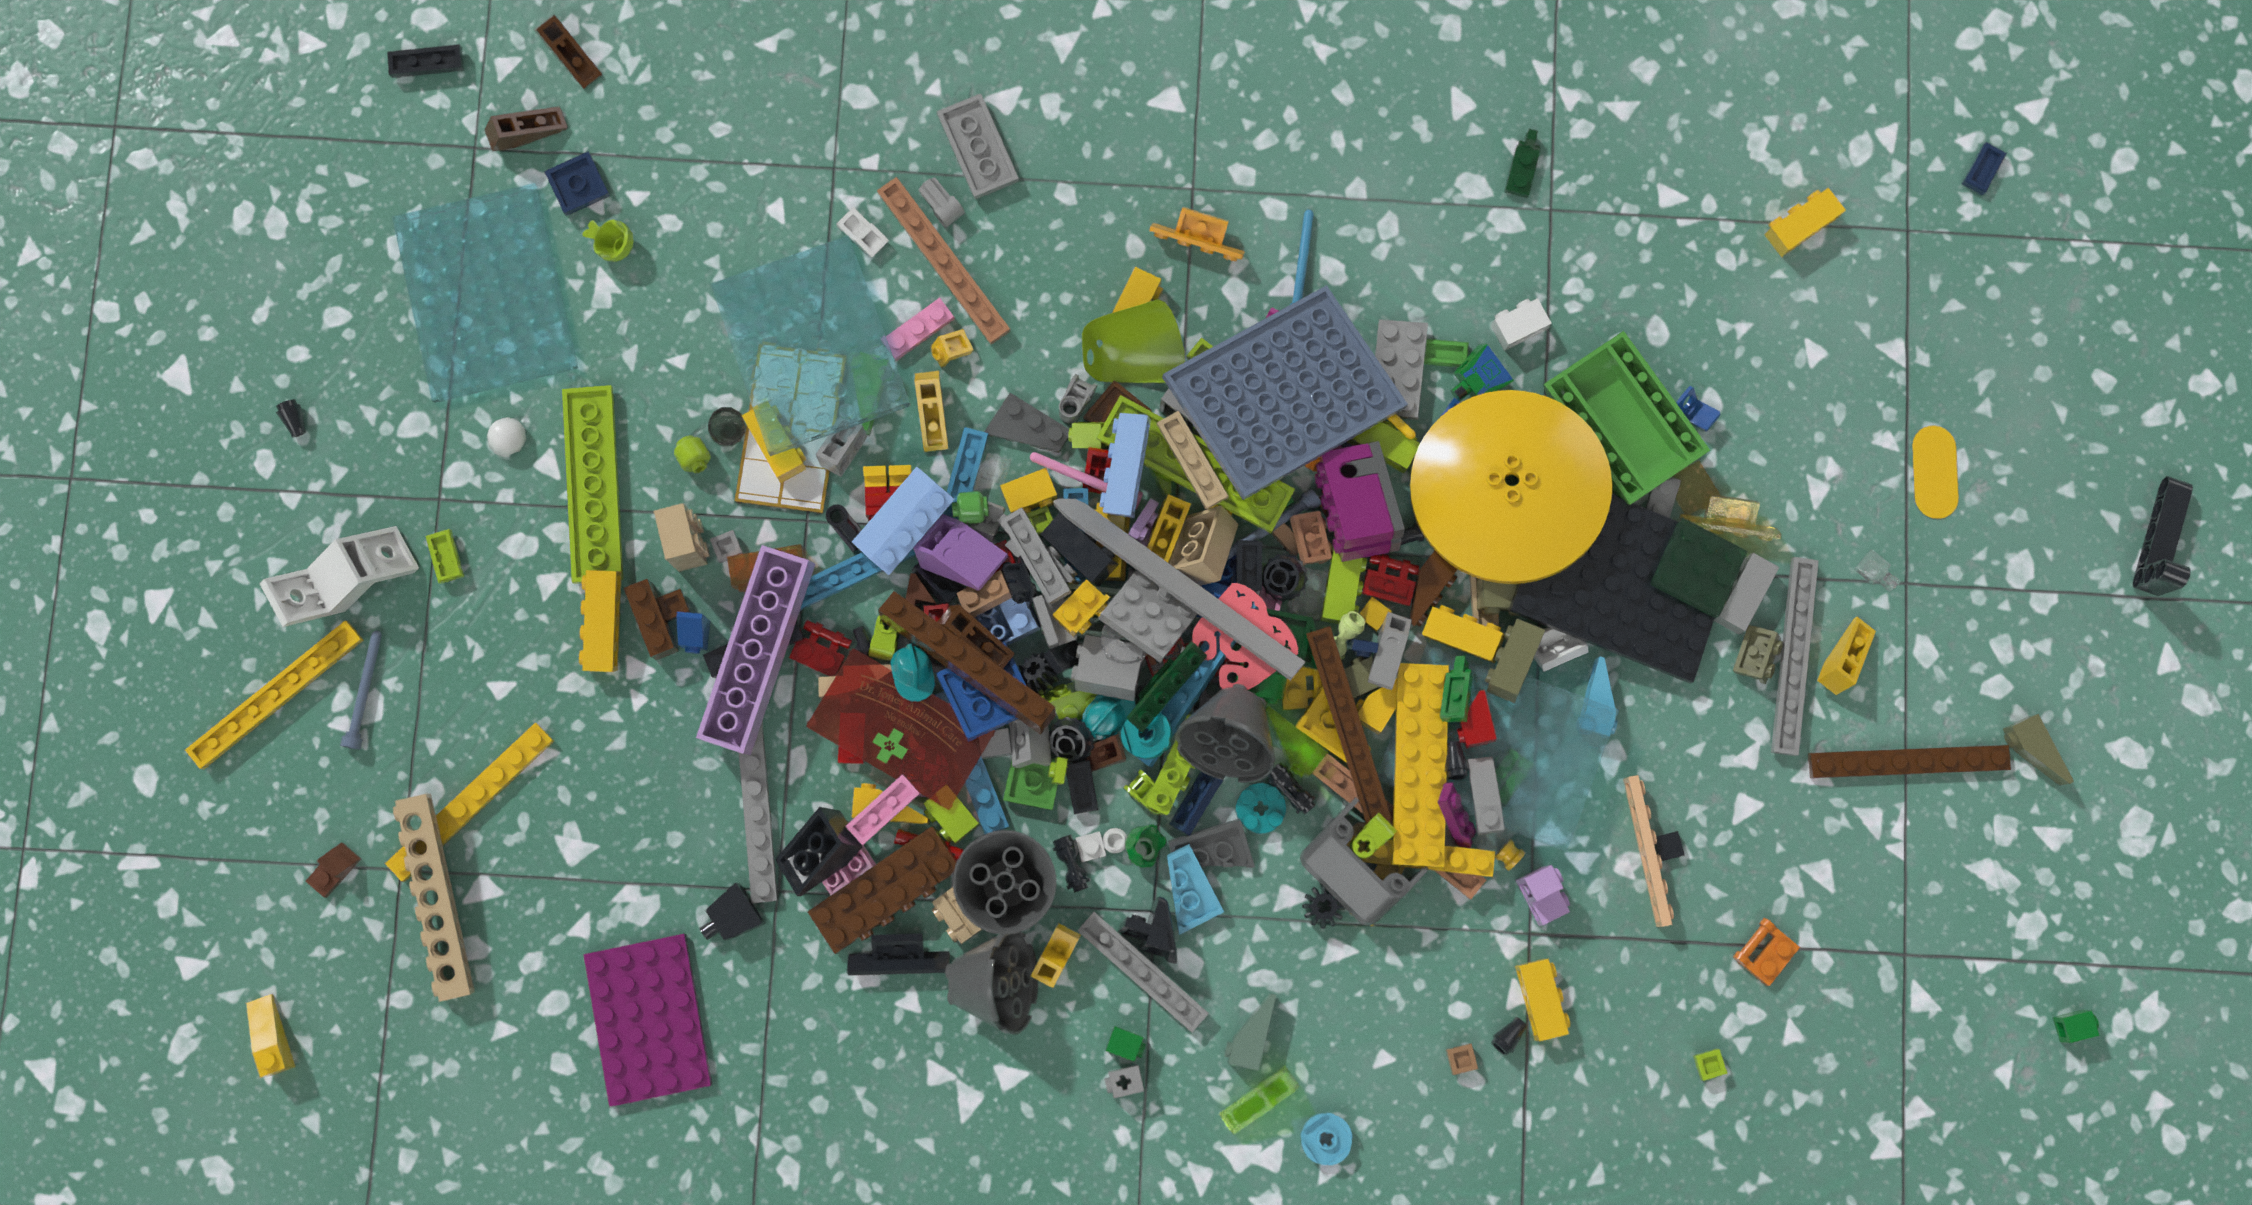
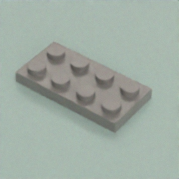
[936,93,1019,200]
[1375,319,1428,420]

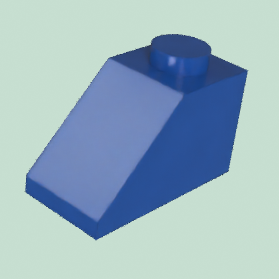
[677,612,711,654]

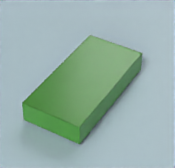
[1424,339,1469,367]

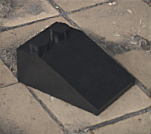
[775,807,863,897]

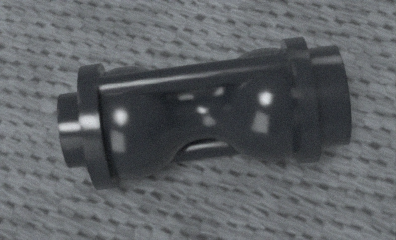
[1267,762,1316,815]
[1052,834,1091,893]

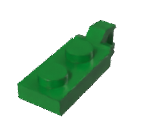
[1440,656,1473,722]

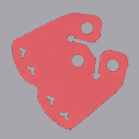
[1192,583,1298,690]

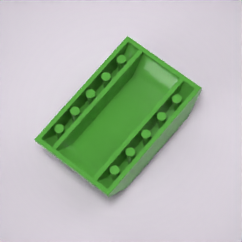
[1543,331,1710,505]

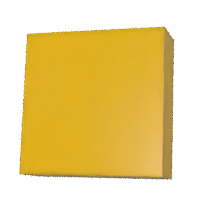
[1359,597,1392,632]

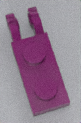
[1438,783,1476,848]

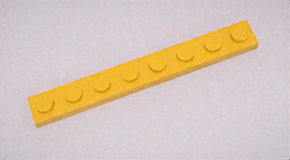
[185,620,364,770]
[385,722,554,882]

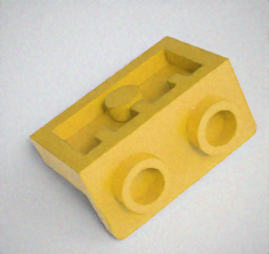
[1052,579,1110,637]

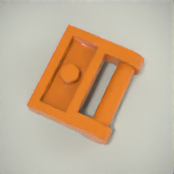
[1733,918,1800,986]

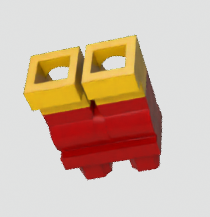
[863,465,913,521]

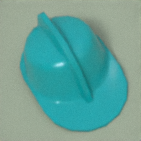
[891,644,935,702]
[1082,694,1135,740]

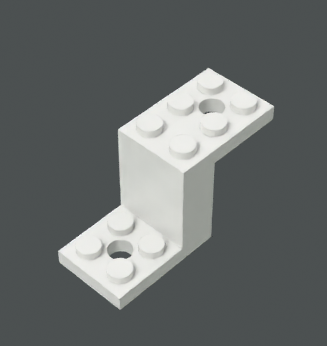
[260,526,419,627]

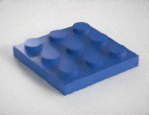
[936,642,1026,742]

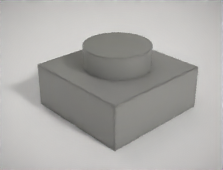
[710,530,743,563]

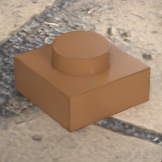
[1445,1043,1478,1075]

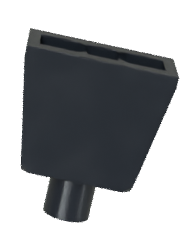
[699,882,765,941]

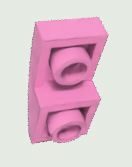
[822,845,876,895]

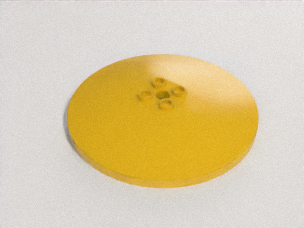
[1410,390,1612,584]

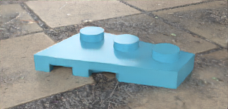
[1167,844,1224,935]

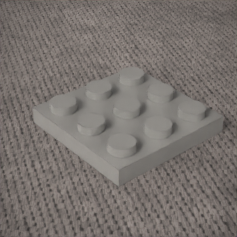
[1098,570,1198,663]

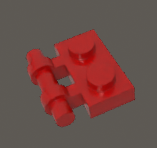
[1361,554,1419,606]
[789,620,852,677]

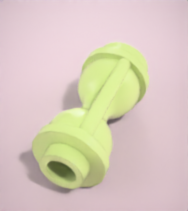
[1334,611,1365,661]

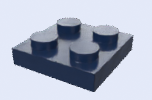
[544,151,610,216]

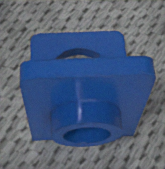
[1676,386,1721,431]

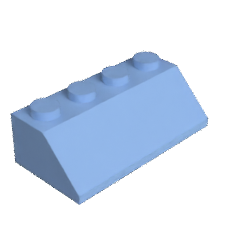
[1100,413,1151,518]
[852,467,955,575]

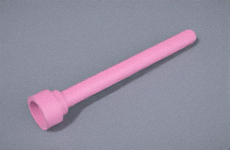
[1030,452,1143,509]

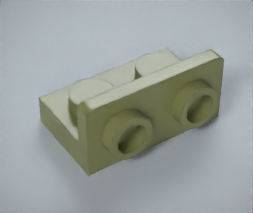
[1733,625,1783,684]

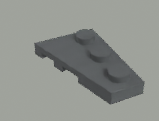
[984,393,1069,453]
[1168,818,1255,868]

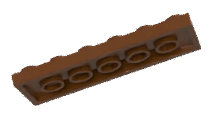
[808,826,957,954]

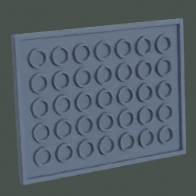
[1162,285,1408,500]

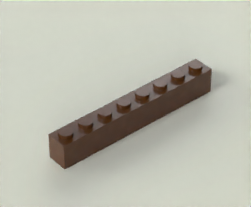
[878,591,1056,735]

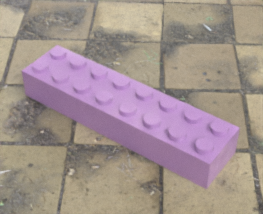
[696,545,815,755]

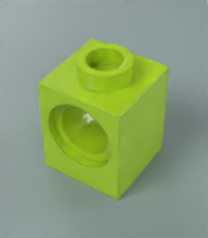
[1068,422,1107,449]

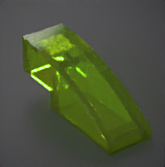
[1219,1065,1300,1135]

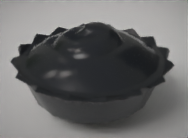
[1262,553,1308,602]
[1049,717,1094,763]

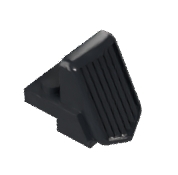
[1118,896,1177,964]

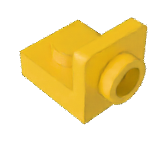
[931,329,973,367]

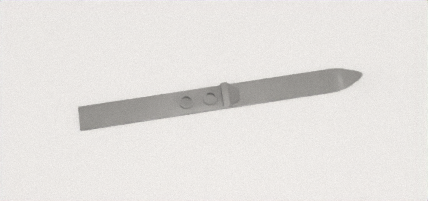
[1053,498,1305,681]

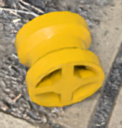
[1495,839,1526,871]

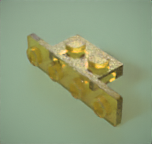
[1679,494,1782,541]

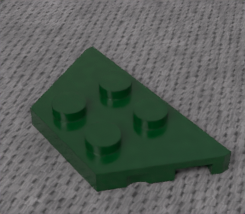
[1232,609,1317,670]

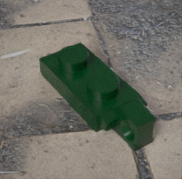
[1504,129,1540,198]

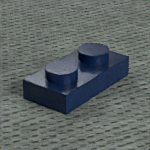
[1348,639,1379,657]

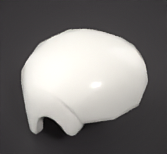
[487,418,526,457]

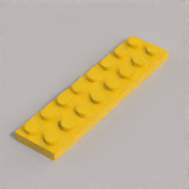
[1392,663,1449,868]

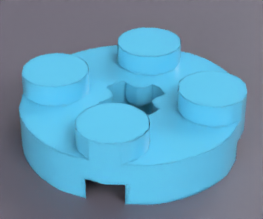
[1300,1113,1352,1165]

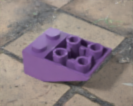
[913,514,1008,591]

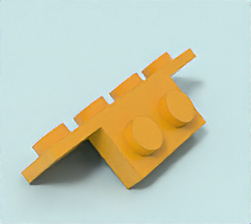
[1149,207,1245,261]

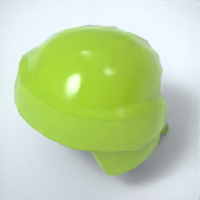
[582,219,634,262]

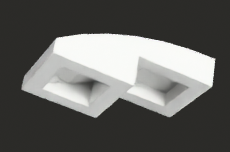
[836,207,889,258]

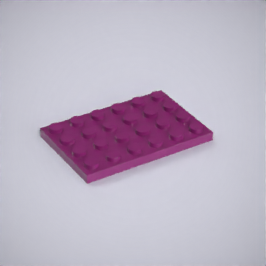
[583,934,712,1107]

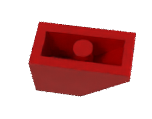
[1457,690,1497,749]

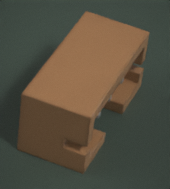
[1272,523,1299,556]

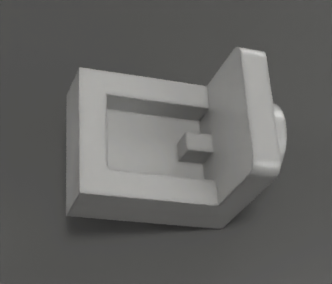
[971,501,1005,543]

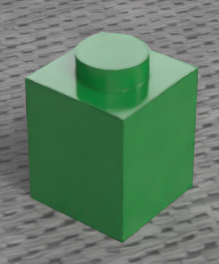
[2053,1010,2100,1043]
[1106,1026,1146,1062]

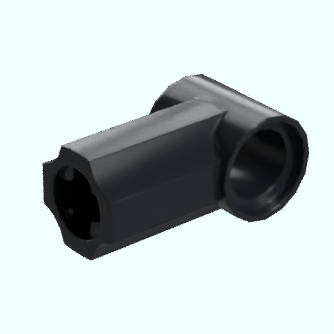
[826,504,862,552]

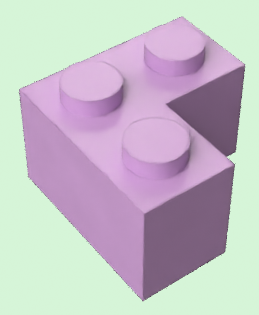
[1516,865,1570,926]

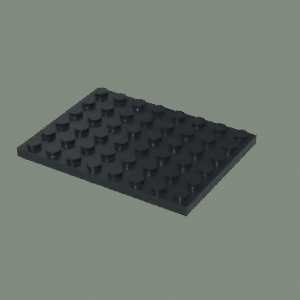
[1508,495,1738,684]

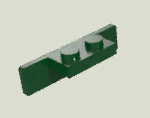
[1126,642,1207,732]

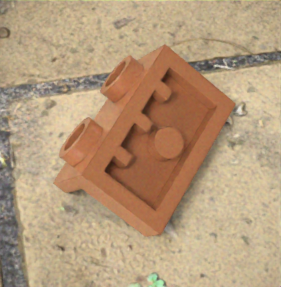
[1290,511,1332,565]

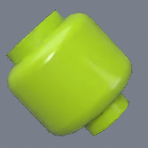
[674,435,711,473]

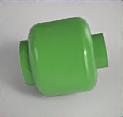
[952,491,989,524]

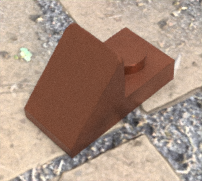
[905,573,936,609]
[306,842,361,898]

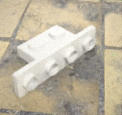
[1534,627,1589,671]

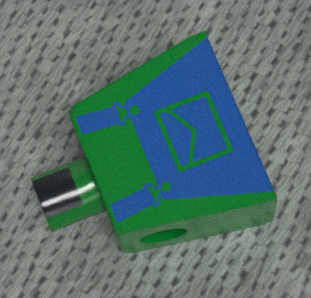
[1451,344,1514,401]

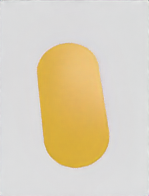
[1913,426,1958,519]

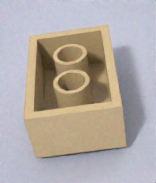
[654,503,710,572]

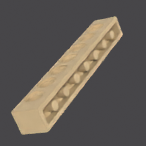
[393,793,475,1002]

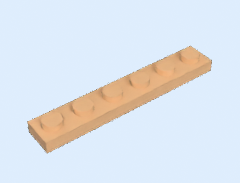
[1623,775,1674,927]

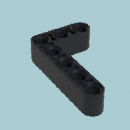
[2132,476,2193,596]

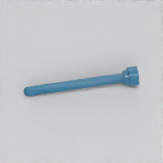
[1290,210,1314,305]

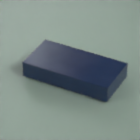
[1962,142,2007,196]

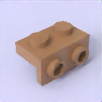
[957,570,1012,617]

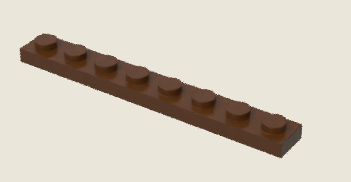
[1306,626,1392,824]
[1808,745,2011,779]

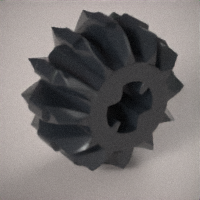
[1018,652,1060,695]
[1302,886,1345,929]

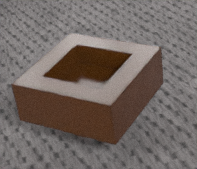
[657,589,691,622]

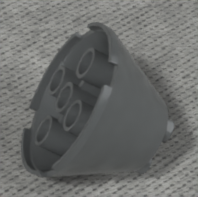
[1175,684,1275,783]
[953,830,1056,934]
[945,932,1038,1035]

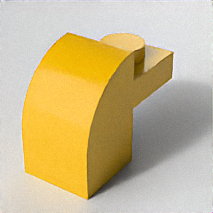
[1031,923,1081,988]

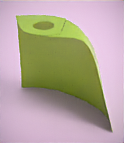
[1082,299,1185,383]

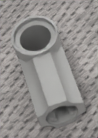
[918,177,965,228]

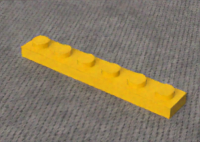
[1346,835,1495,877]

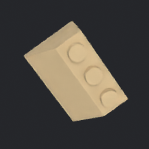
[1168,505,1238,586]

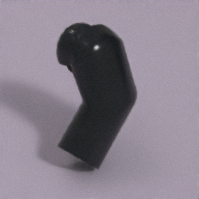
[849,626,871,663]

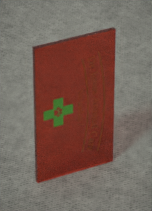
[806,648,995,810]

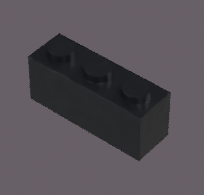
[1041,512,1119,586]

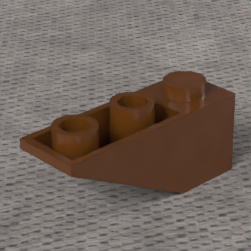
[1409,550,1458,630]

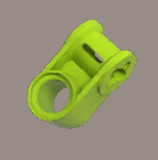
[869,615,899,661]
[1123,769,1163,816]
[1349,813,1397,859]

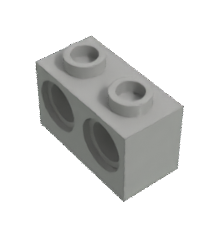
[816,415,867,477]

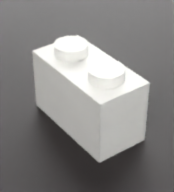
[1491,298,1552,351]

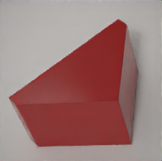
[1082,447,1112,494]

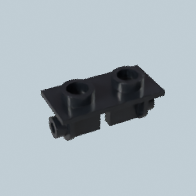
[1001,556,1037,609]

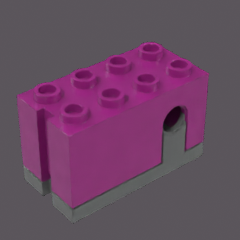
[1315,441,1404,562]

